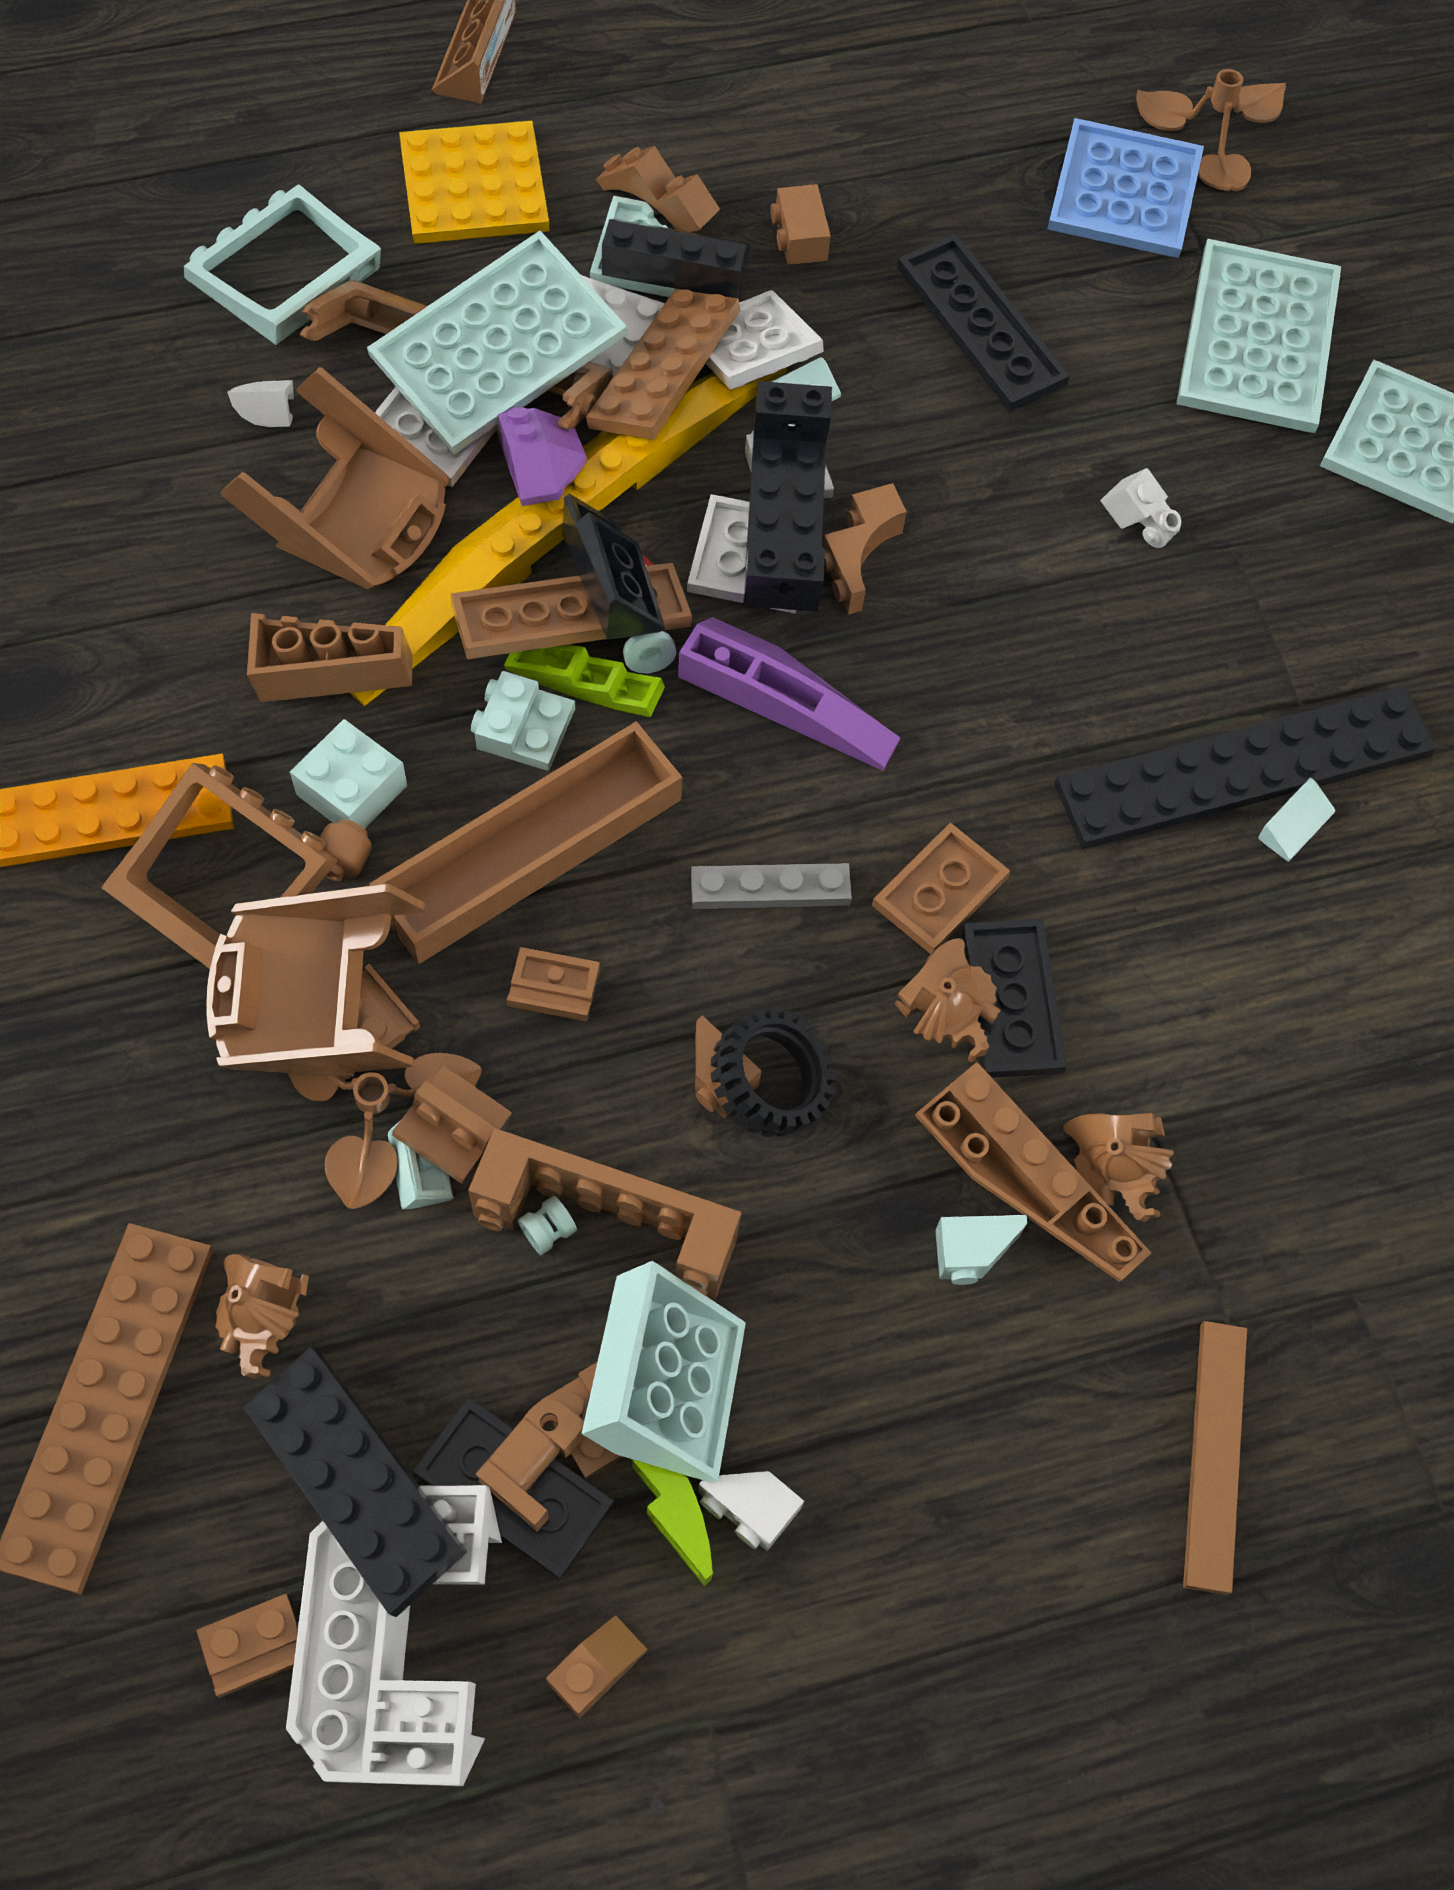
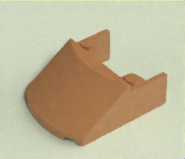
[220,367,449,589]
[206,884,425,1077]

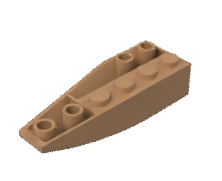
[915,1062,1151,1282]

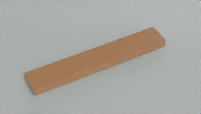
[1183,1321,1247,1595]

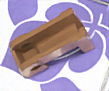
[476,1399,585,1532]

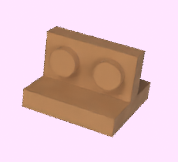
[392,1065,512,1184]

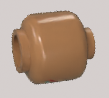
[320,819,372,882]

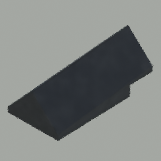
[562,493,665,640]

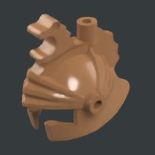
[895,938,1001,1062]
[1063,1113,1173,1222]
[215,1254,309,1379]

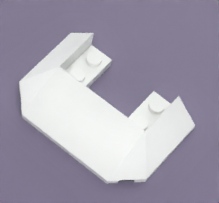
[286,1485,502,1786]

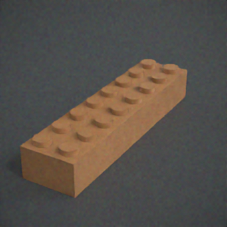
[369,721,682,964]

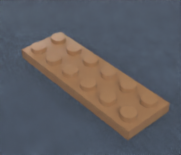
[586,289,740,440]
[451,563,692,659]

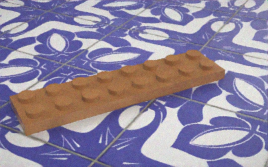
[0,1223,214,1595]

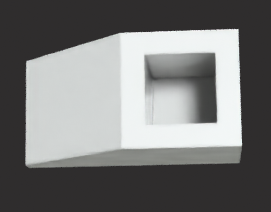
[698,1471,804,1551]

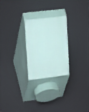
[936,1215,1027,1285]

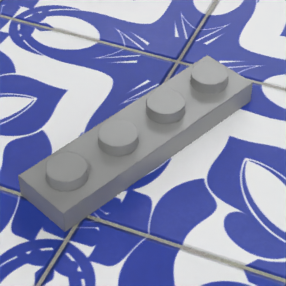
[691,863,852,909]

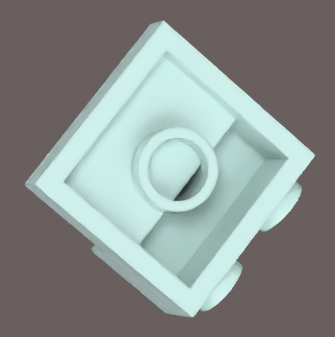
[471,671,575,771]

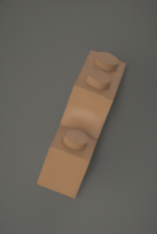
[596,146,720,232]
[823,483,907,615]

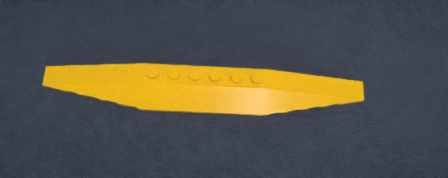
[350,367,787,706]

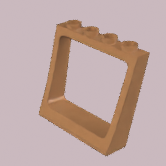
[102,763,338,969]

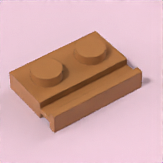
[507,947,600,1022]
[357,964,420,1049]
[196,1593,299,1698]

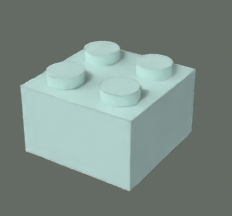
[290,719,407,828]

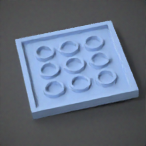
[1047,118,1204,258]

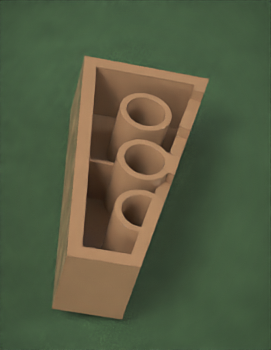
[247,613,413,702]

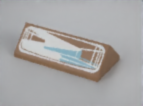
[432,0,516,103]

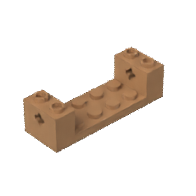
[468,1128,742,1301]

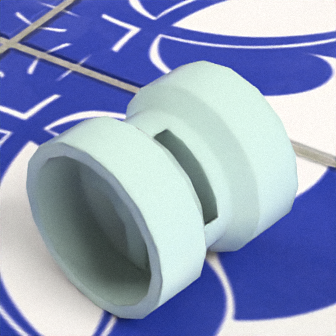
[517,1196,577,1255]

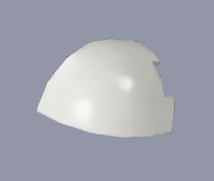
[227,380,294,427]

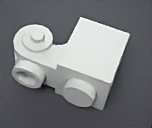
[1100,468,1181,548]

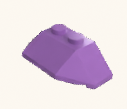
[497,407,587,506]

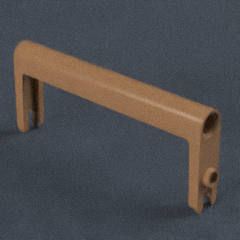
[300,280,613,430]

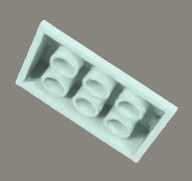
[582,1261,746,1483]

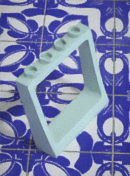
[184,184,381,345]

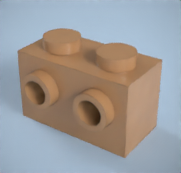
[771,184,831,265]

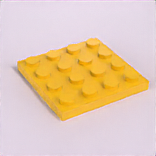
[399,121,549,244]

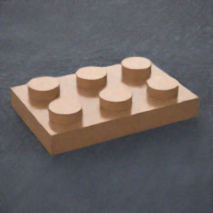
[872,823,1010,954]

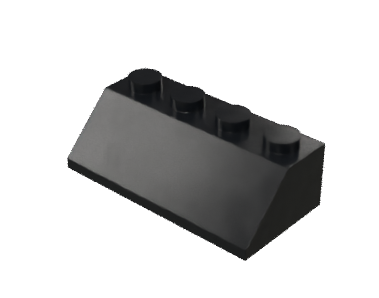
[602,218,751,298]

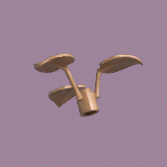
[1136,69,1286,191]
[288,1053,482,1210]

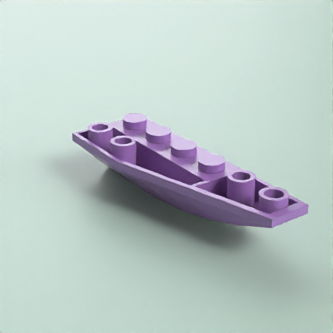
[678,617,900,771]

